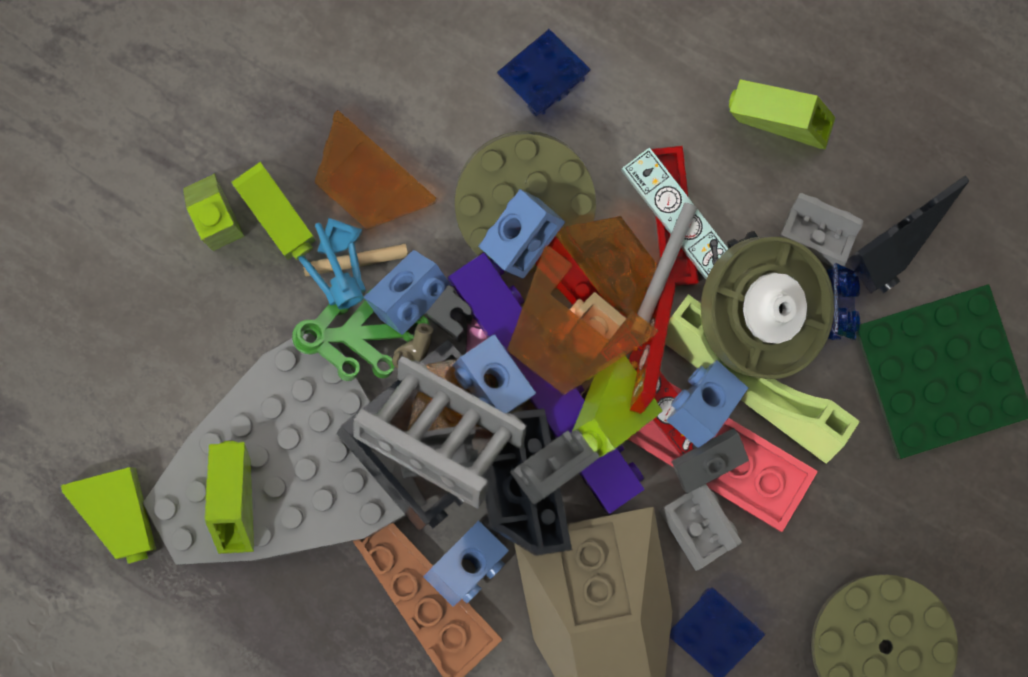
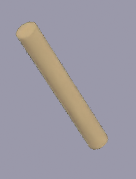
[303,244,408,277]

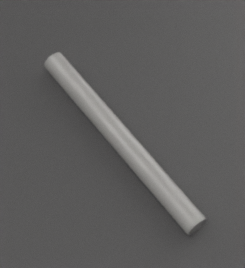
[631,203,697,336]

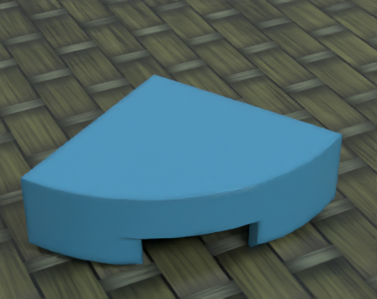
[318,218,363,254]

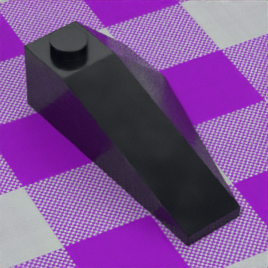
[847,175,969,294]

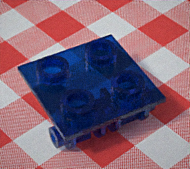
[497,29,591,117]
[826,263,861,341]
[670,587,766,677]

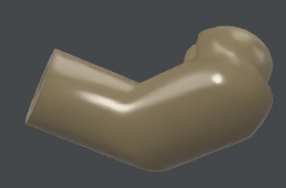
[392,323,433,369]

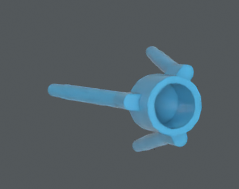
[299,223,366,309]

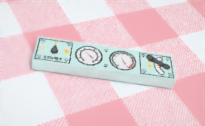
[621,147,728,279]

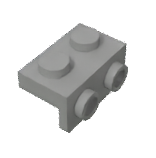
[780,193,864,270]
[659,484,742,571]

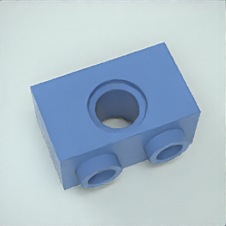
[478,189,565,279]
[364,250,452,335]
[453,334,536,413]
[667,360,748,448]
[423,520,509,607]

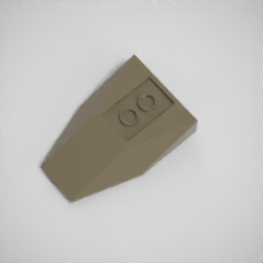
[514,507,673,677]

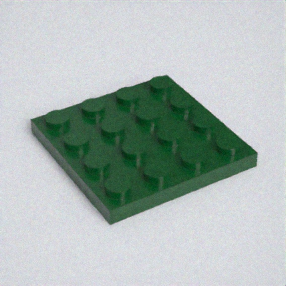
[854,284,1028,460]

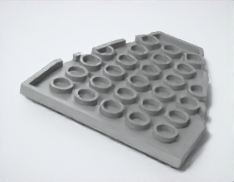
[143,327,427,565]

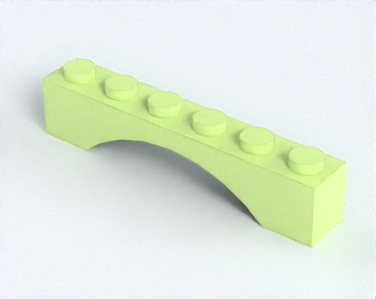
[665,294,860,464]

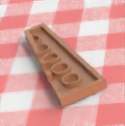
[353,523,503,677]

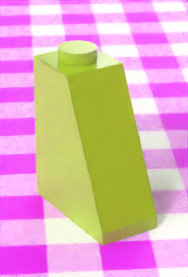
[729,79,836,150]
[231,162,316,260]
[183,173,245,251]
[572,353,663,457]
[205,440,254,554]
[61,467,156,564]

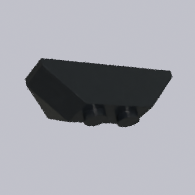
[477,408,572,556]

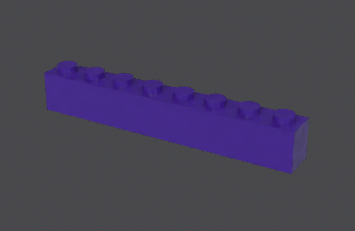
[447,253,645,514]

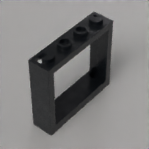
[336,339,511,531]

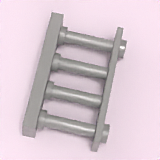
[354,356,526,509]

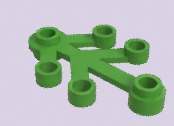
[292,289,430,381]

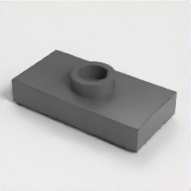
[671,428,749,494]

